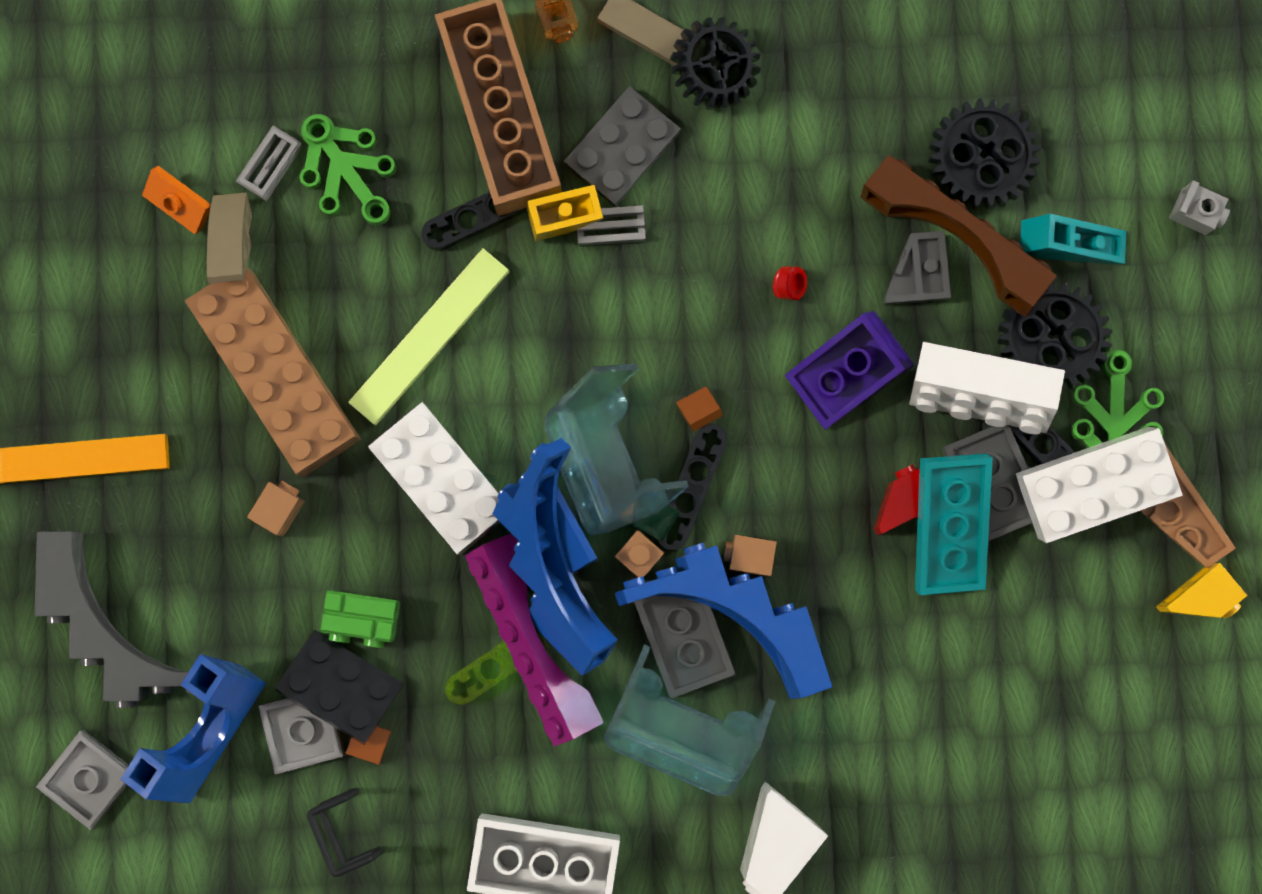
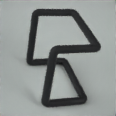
[307,788,383,877]

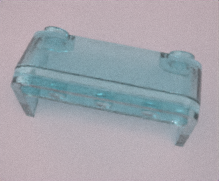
[545,364,689,535]
[604,644,775,796]

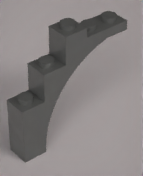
[35,531,191,708]

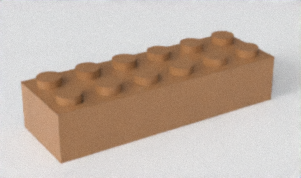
[435,0,562,216]
[184,267,361,477]

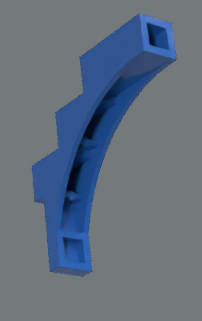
[492,438,618,676]
[615,543,832,699]

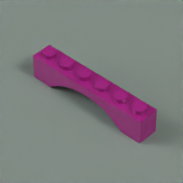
[465,533,604,747]

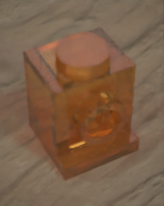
[534,0,578,43]

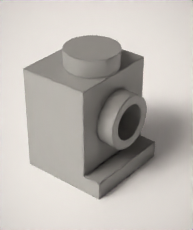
[1169,180,1230,235]

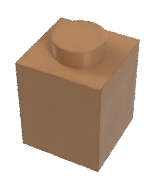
[247,480,305,537]
[615,530,664,578]
[723,535,777,577]

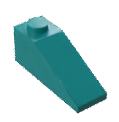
[1020,214,1126,265]

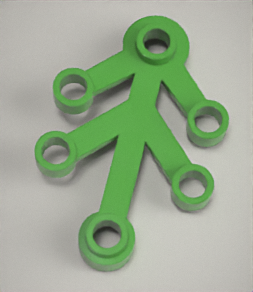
[299,114,396,226]
[1070,350,1164,448]

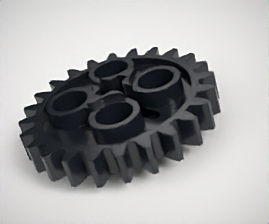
[928,98,1041,210]
[997,282,1112,390]

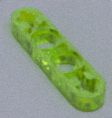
[445,628,553,704]

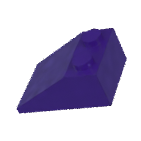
[785,311,915,430]

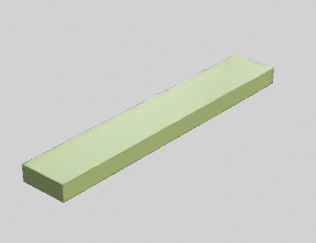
[348,248,509,426]

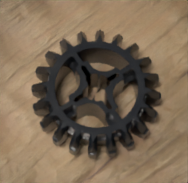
[670,17,761,110]

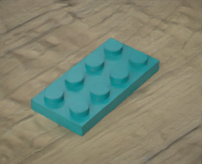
[915,453,993,595]

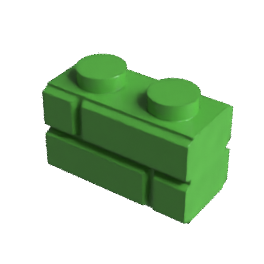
[320,590,400,648]

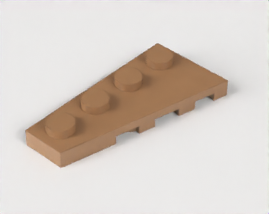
[1140,445,1236,568]

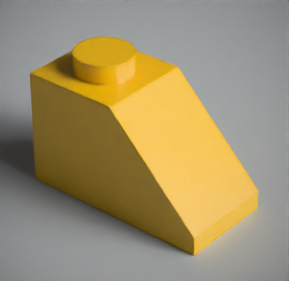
[527,185,603,242]
[1156,563,1247,619]

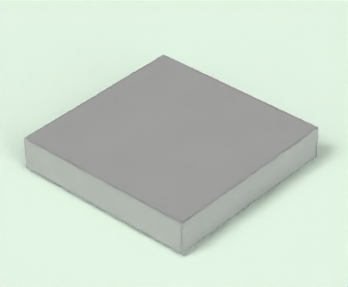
[258,698,345,774]
[36,730,129,830]

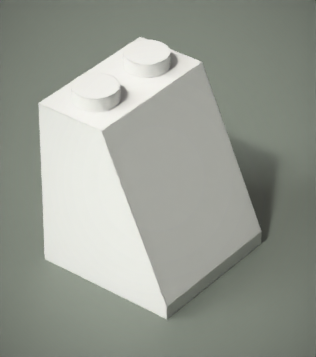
[740,782,828,894]

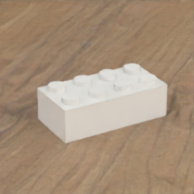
[909,342,1065,434]
[368,402,500,555]
[1015,427,1183,543]
[467,813,620,894]

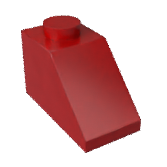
[874,464,920,535]

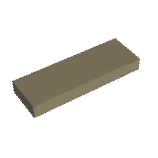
[597,0,701,66]

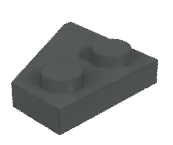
[883,231,951,305]

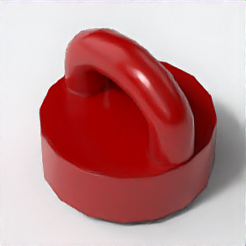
[773,266,807,300]

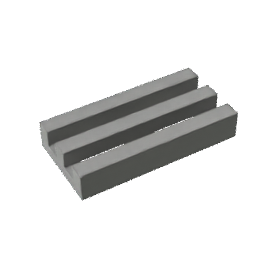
[236,126,303,202]
[577,205,646,246]

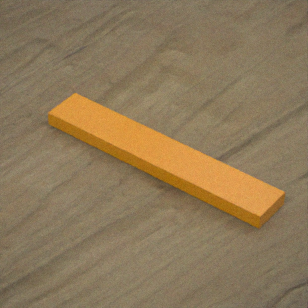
[0,434,170,484]

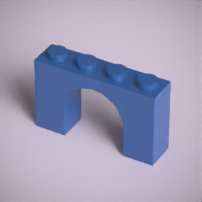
[120,654,266,803]

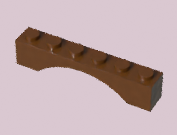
[860,155,1057,317]

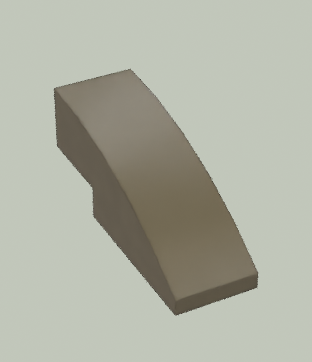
[207,192,252,284]

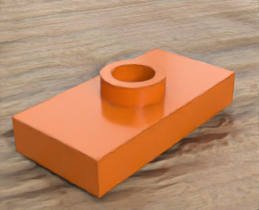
[142,166,211,235]

